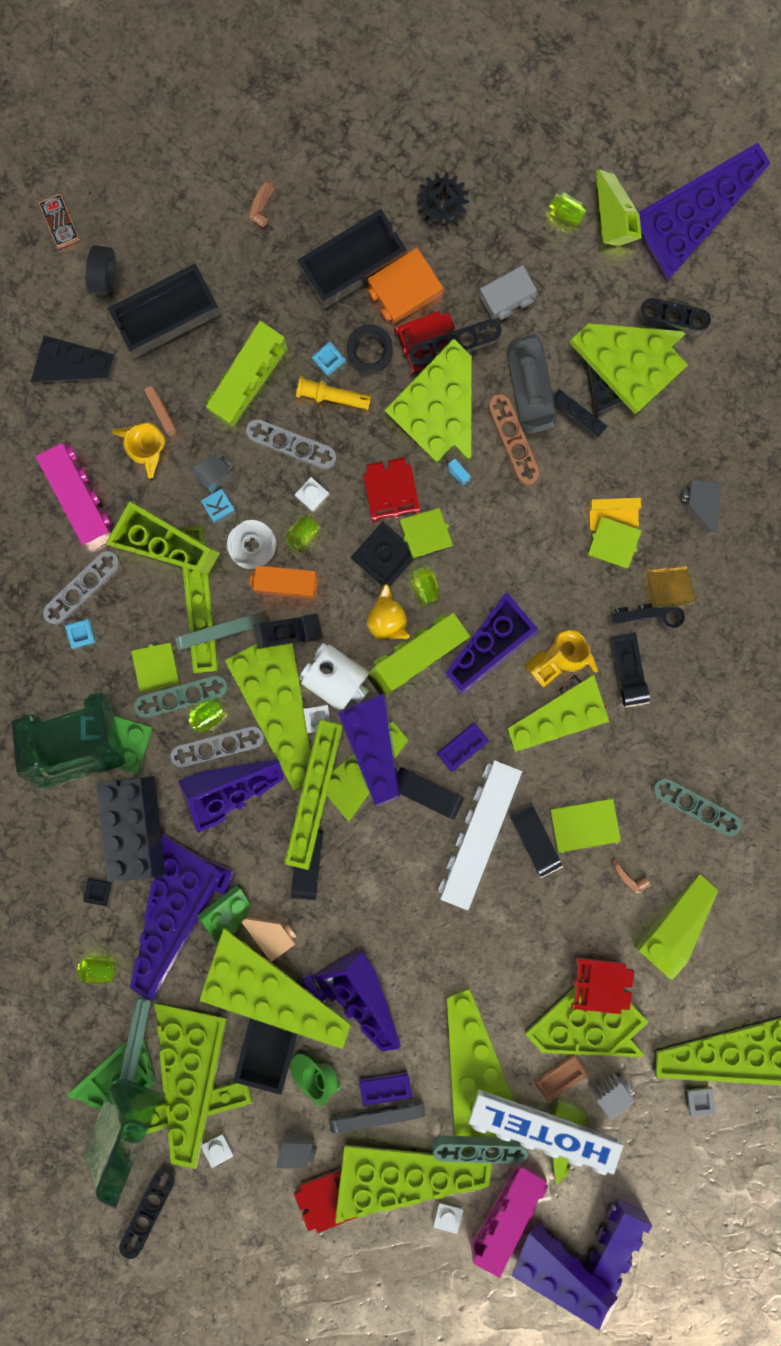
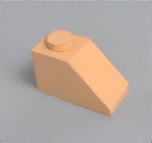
[242,916,297,962]

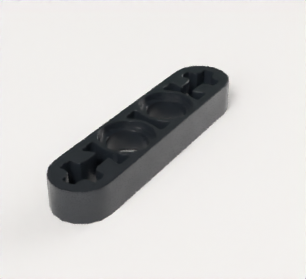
[409,319,502,367]
[119,1166,176,1259]

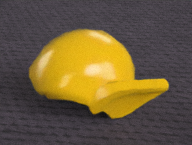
[112,422,165,479]
[367,584,410,640]
[539,630,598,673]

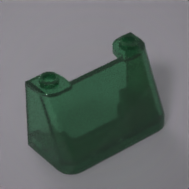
[11,692,125,789]
[84,1079,162,1208]

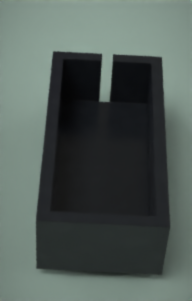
[297,209,407,309]
[107,263,221,358]
[96,776,166,882]
[233,1018,298,1095]

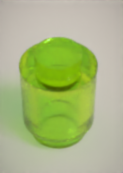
[549,191,587,226]
[285,515,321,552]
[409,567,440,605]
[188,699,226,734]
[77,959,115,985]

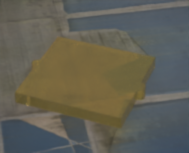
[647,567,697,608]

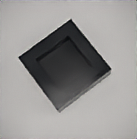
[83,877,113,907]

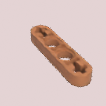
[488,394,539,485]

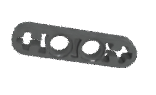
[329,1101,426,1133]

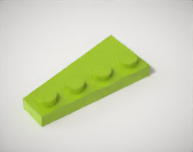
[508,674,609,752]
[327,721,408,822]

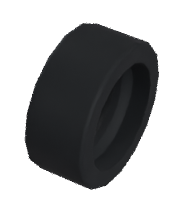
[86,245,115,295]
[346,324,393,374]

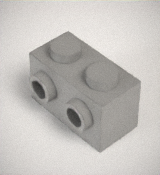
[479,265,537,320]

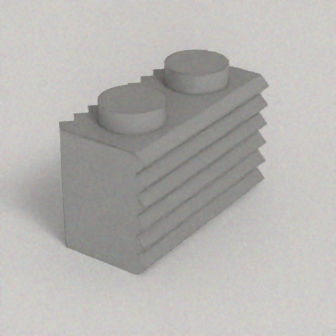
[591,1073,635,1120]

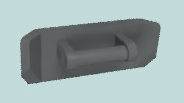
[507,334,556,434]

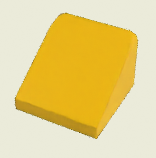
[524,650,562,688]

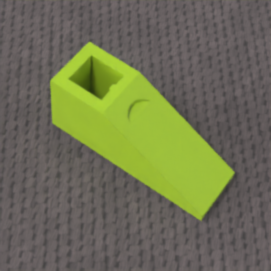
[596,170,642,246]
[551,1098,589,1185]

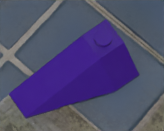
[178,759,283,833]
[314,952,401,1052]

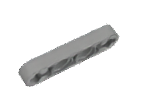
[246,419,337,470]
[43,551,120,625]
[170,726,265,767]

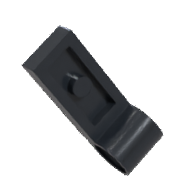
[608,603,685,629]
[253,613,323,649]
[611,632,650,708]

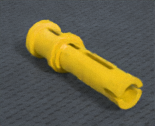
[296,375,371,410]

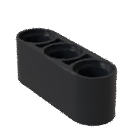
[637,298,711,336]
[397,767,465,820]
[509,803,563,878]
[291,829,324,901]

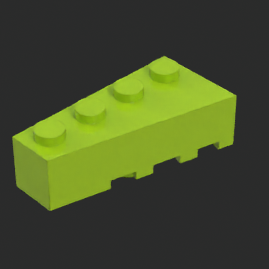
[206,321,288,428]
[106,501,220,574]
[367,612,470,696]

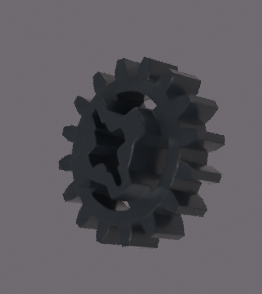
[416,172,469,228]

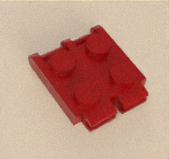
[394,311,455,375]
[363,457,420,522]
[571,958,634,1014]
[294,1168,358,1233]

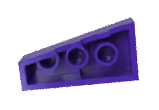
[445,592,538,695]
[338,694,401,807]
[586,1199,652,1295]
[511,1223,618,1331]

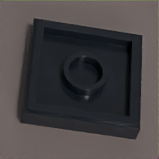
[351,521,415,588]

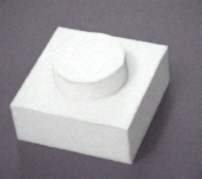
[295,477,329,512]
[304,705,331,733]
[201,1132,235,1168]
[433,1201,463,1234]

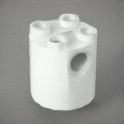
[300,643,370,711]

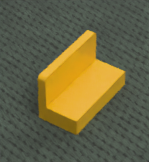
[589,498,641,532]

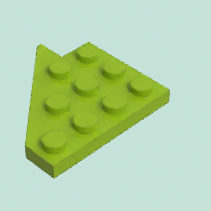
[569,323,688,414]
[384,338,472,462]
[525,979,649,1058]

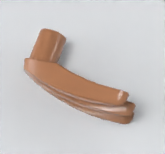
[249,181,275,227]
[613,857,651,893]

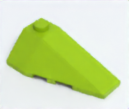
[635,874,718,980]

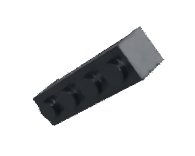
[553,388,608,440]

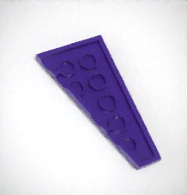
[638,143,770,280]
[130,834,225,1001]

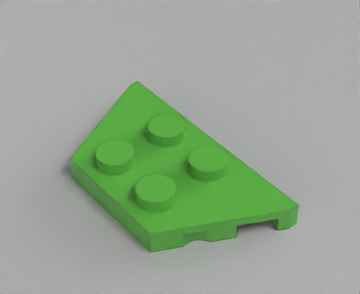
[67,1037,155,1116]

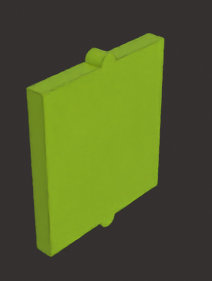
[399,508,453,558]
[587,516,642,569]
[131,643,180,693]

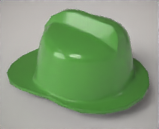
[290,1054,341,1106]

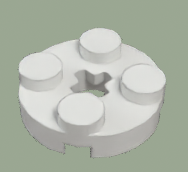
[227,520,277,570]

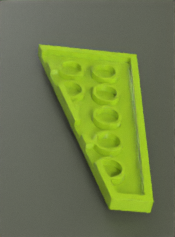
[225,644,311,790]
[199,928,351,1049]
[447,988,515,1152]
[154,1003,228,1169]
[655,1018,781,1086]
[335,1145,492,1223]

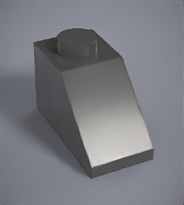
[191,454,234,494]
[682,480,721,535]
[276,1130,317,1169]

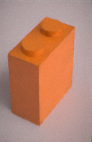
[366,247,444,325]
[250,566,318,600]

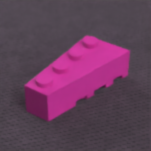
[35,441,112,546]
[471,1162,548,1278]

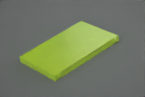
[550,798,621,853]

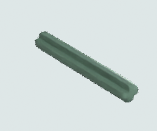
[117,998,150,1097]

